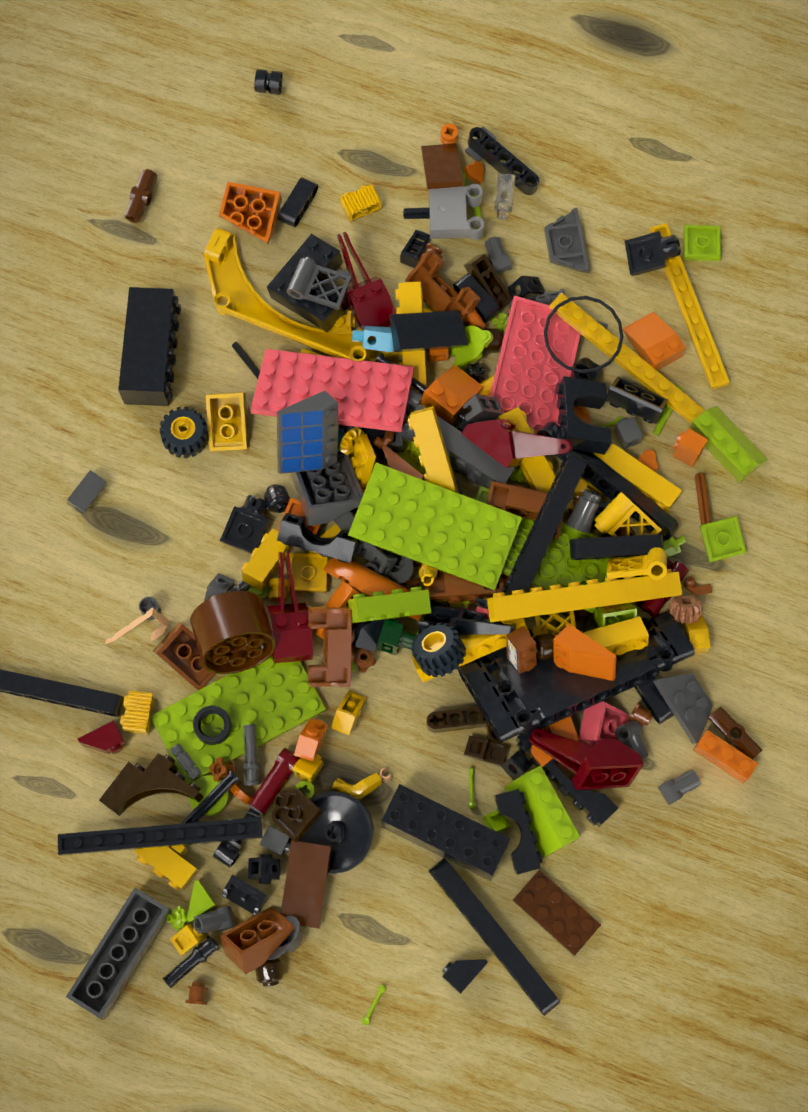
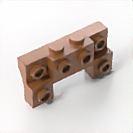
[405,250,481,321]
[486,481,563,539]
[424,570,504,604]
[308,606,354,687]

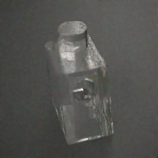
[494,173,515,220]

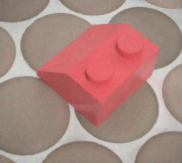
[579,702,629,746]

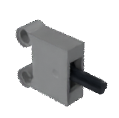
[403,184,484,240]

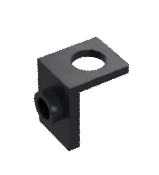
[508,276,544,299]
[501,750,532,781]

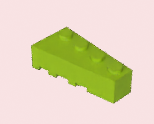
[348,587,431,623]

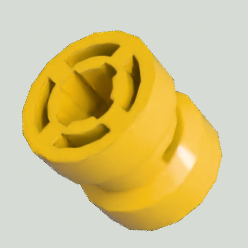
[268,578,288,602]

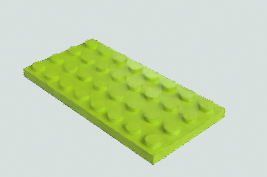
[348,463,522,591]
[475,486,612,613]
[150,655,326,784]

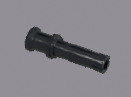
[163,935,221,988]

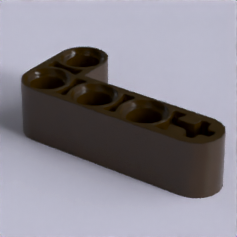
[426,707,503,745]

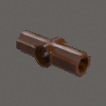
[124,169,158,223]
[708,706,762,760]

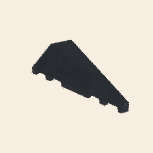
[418,601,516,635]

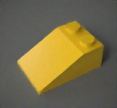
[206,392,247,451]

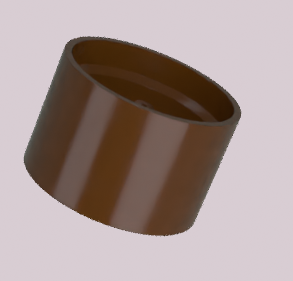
[190,591,276,674]

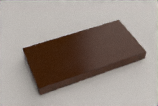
[421,143,463,189]
[281,840,332,929]

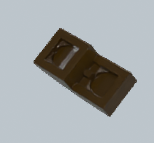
[464,736,509,767]

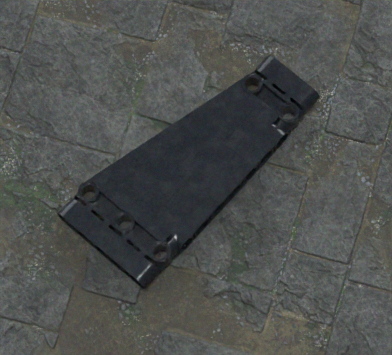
[458,611,695,743]

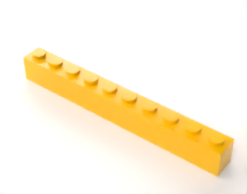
[487,569,682,622]

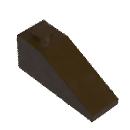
[463,254,513,309]

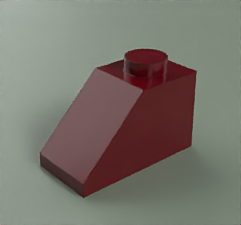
[77,721,126,754]

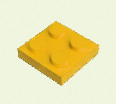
[351,434,376,488]
[288,553,328,593]

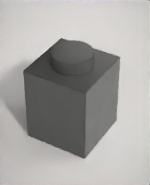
[614,417,643,450]
[259,826,291,857]

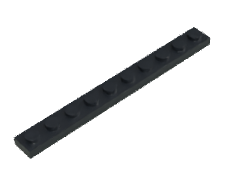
[58,817,263,856]

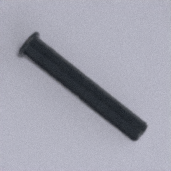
[181,769,241,824]

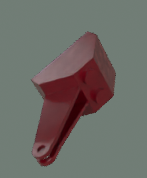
[337,231,396,331]
[461,419,573,468]
[266,551,313,664]
[529,729,644,790]

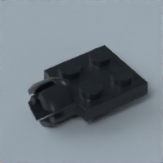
[624,231,681,276]
[220,495,270,554]

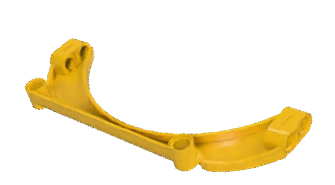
[204,227,433,362]

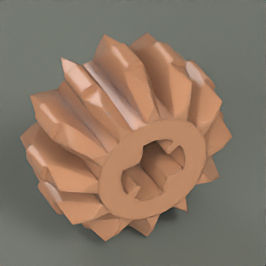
[669,594,702,624]

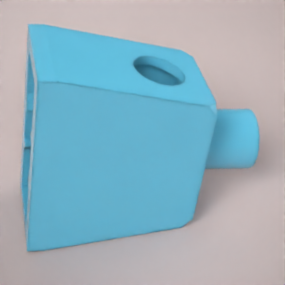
[352,326,393,352]

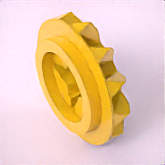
[339,427,364,455]

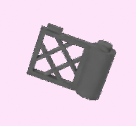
[287,257,352,310]

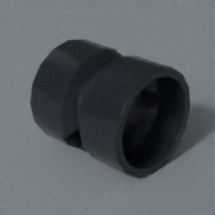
[254,69,283,95]

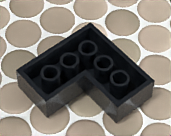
[267,234,349,333]

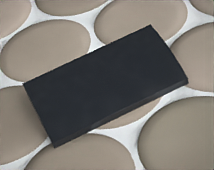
[389,310,468,353]

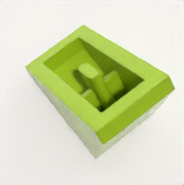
[187,880,217,923]

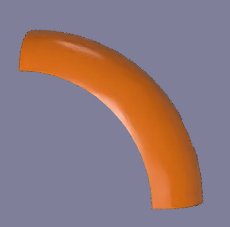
[323,558,422,621]

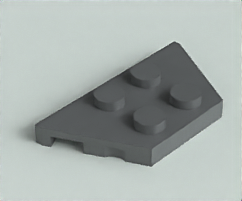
[544,208,589,273]
[653,673,713,744]

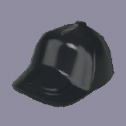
[571,358,602,382]

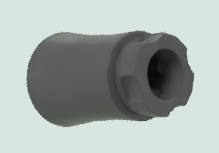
[566,489,602,534]

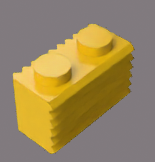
[340,184,382,222]
[120,690,155,735]

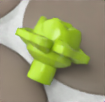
[167,906,188,931]

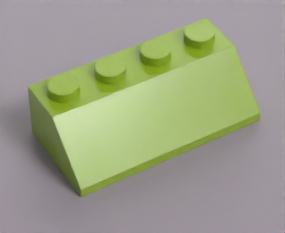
[690,406,768,483]
[504,765,580,859]

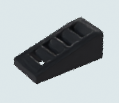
[400,229,431,268]

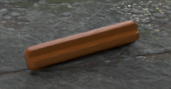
[695,473,712,525]

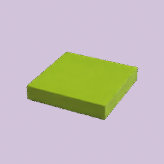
[683,225,721,261]
[699,516,747,563]

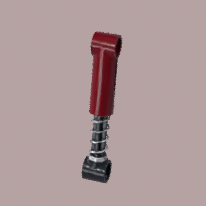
[213,747,300,868]

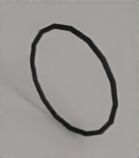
[544,296,624,373]

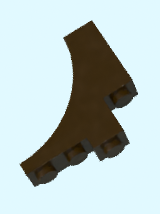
[99,753,204,816]

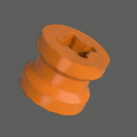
[440,124,458,144]

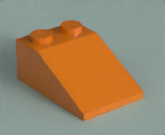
[622,312,686,371]
[420,365,484,424]
[554,624,616,681]

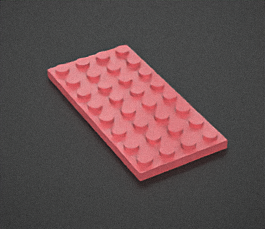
[489,296,581,434]
[251,349,414,432]

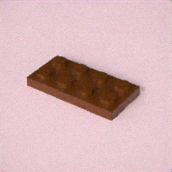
[512,870,601,956]

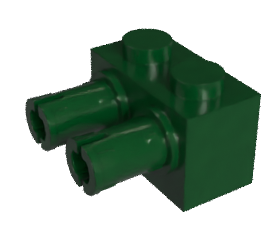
[378,618,417,655]

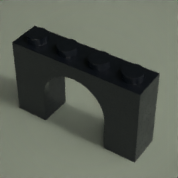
[555,376,612,455]

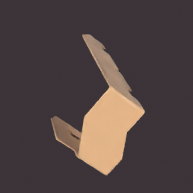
[105,608,168,644]

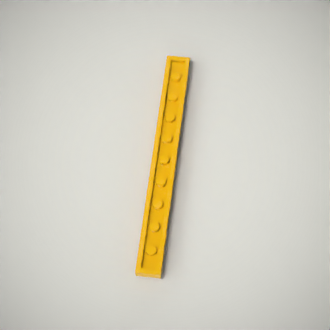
[649,223,730,390]
[549,292,705,424]

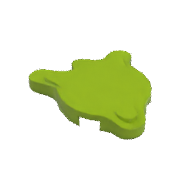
[448,326,493,370]

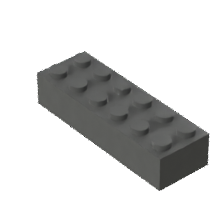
[400,404,515,489]
[66,888,172,1020]

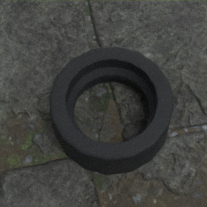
[193,705,232,745]

